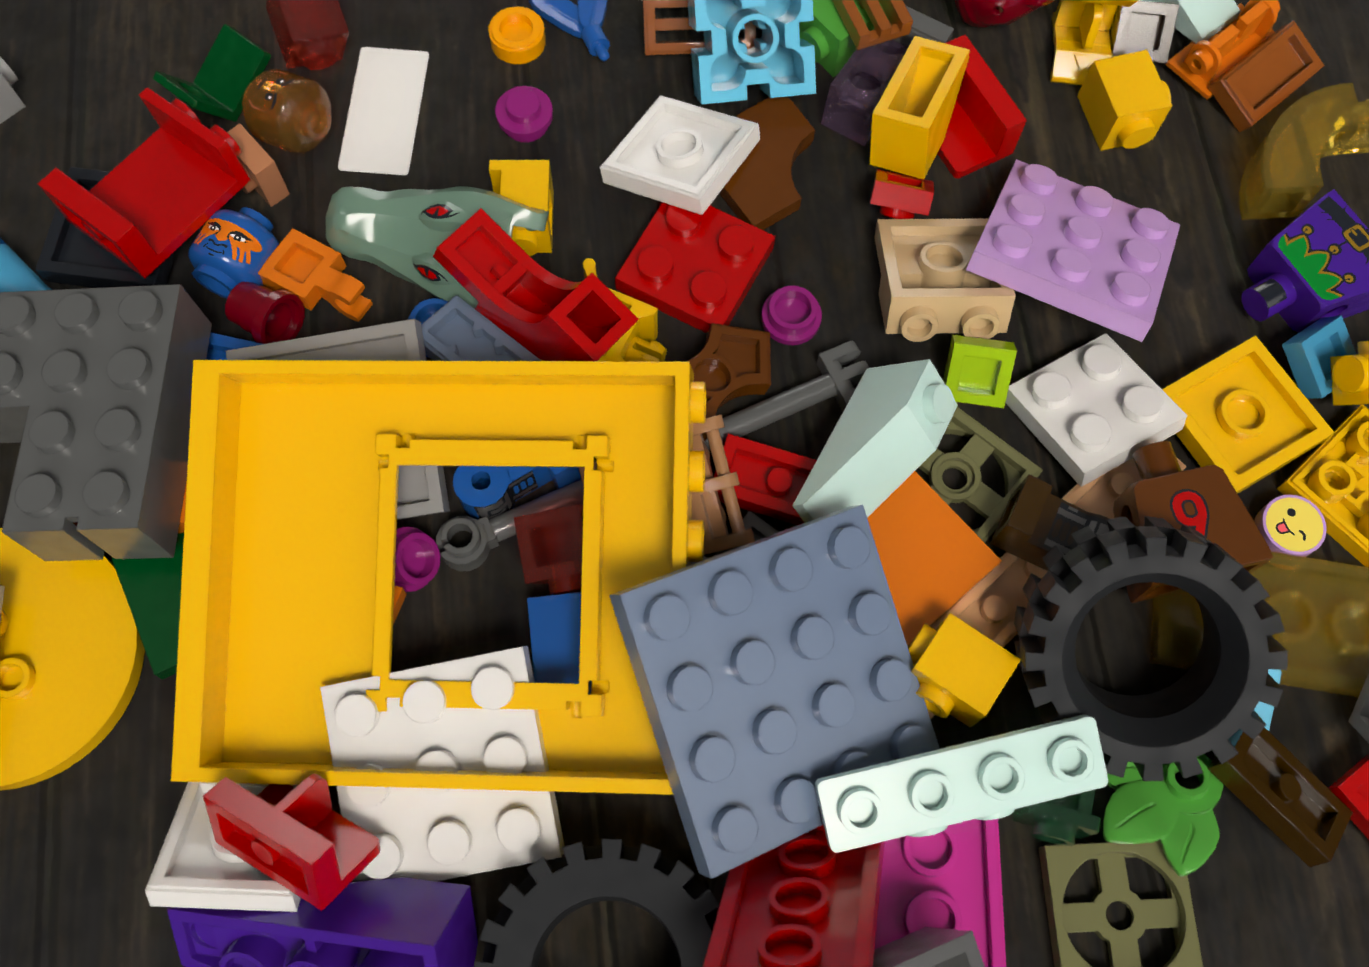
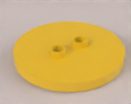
[0,528,145,791]

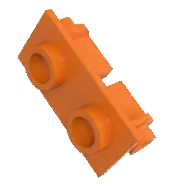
[1166,0,1280,100]

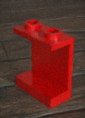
[37,87,251,278]

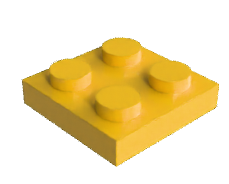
[1162,335,1335,494]

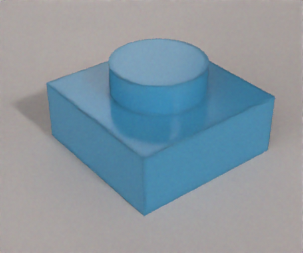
[1282,315,1356,399]

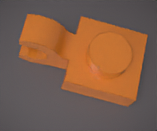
[258,228,373,322]

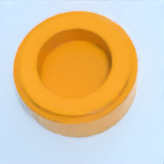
[489,6,546,64]

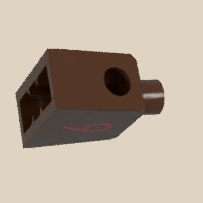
[1113,441,1274,603]

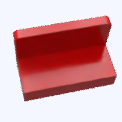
[937,34,1027,179]

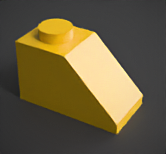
[870,36,970,180]

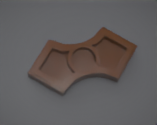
[720,96,815,230]
[686,323,771,441]

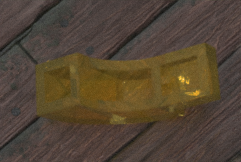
[1239,83,1369,220]

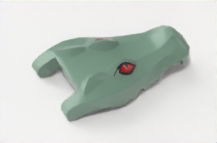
[325,186,549,309]

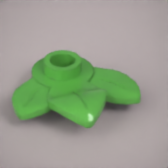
[1103,754,1223,877]

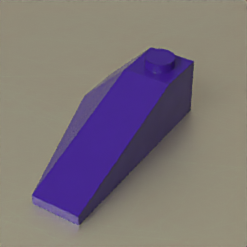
[167,877,478,967]

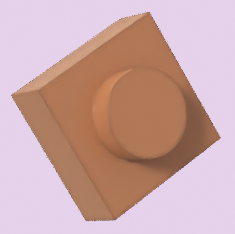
[227,124,290,207]

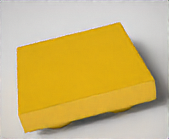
[1277,404,1369,570]

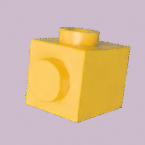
[1077,50,1172,151]
[908,613,1021,728]

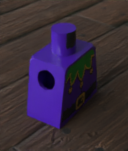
[1241,189,1369,333]

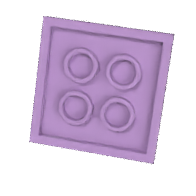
[966,159,1180,342]

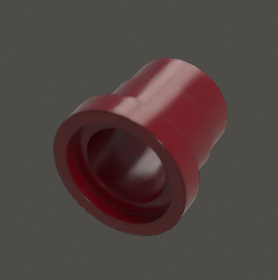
[225,282,305,344]

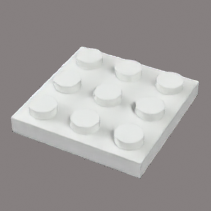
[320,646,565,882]

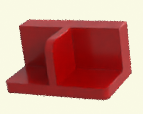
[203,774,381,911]

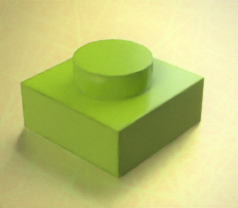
[943,335,1017,408]

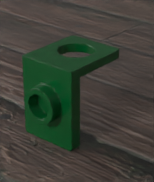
[152,24,271,122]

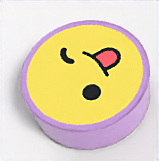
[1254,495,1327,561]

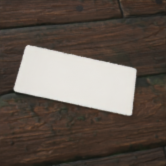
[338,47,429,176]

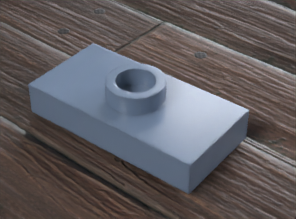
[421,295,541,361]

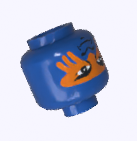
[188,207,279,299]

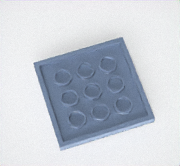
[609,505,940,879]

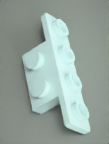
[815,714,1108,853]

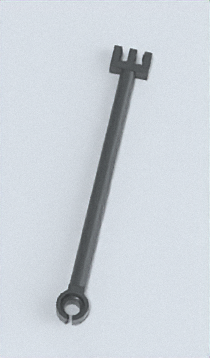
[436,341,870,572]

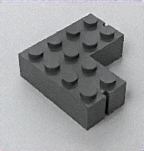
[0,284,212,561]

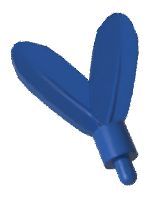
[528,0,610,61]

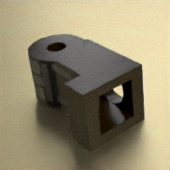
[990,474,1110,571]

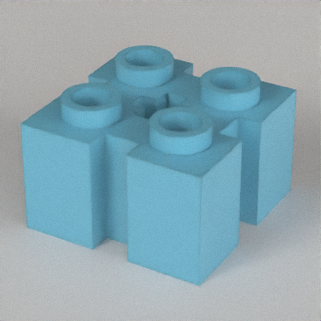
[688,0,816,104]

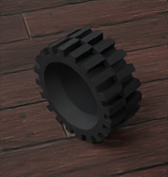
[1014,516,1288,781]
[474,839,720,967]

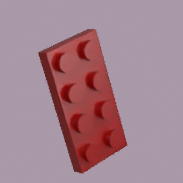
[703,825,885,967]

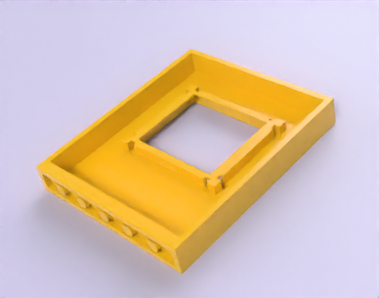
[171,360,706,795]

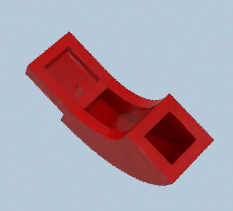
[433,208,639,361]

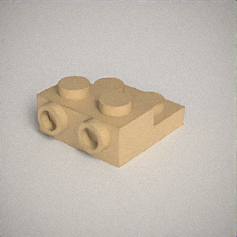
[875,218,1016,342]

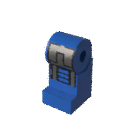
[453,466,581,520]

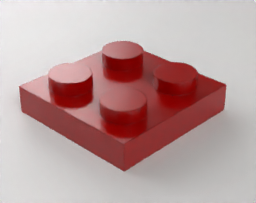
[615,202,775,333]

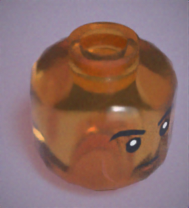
[242,68,332,153]

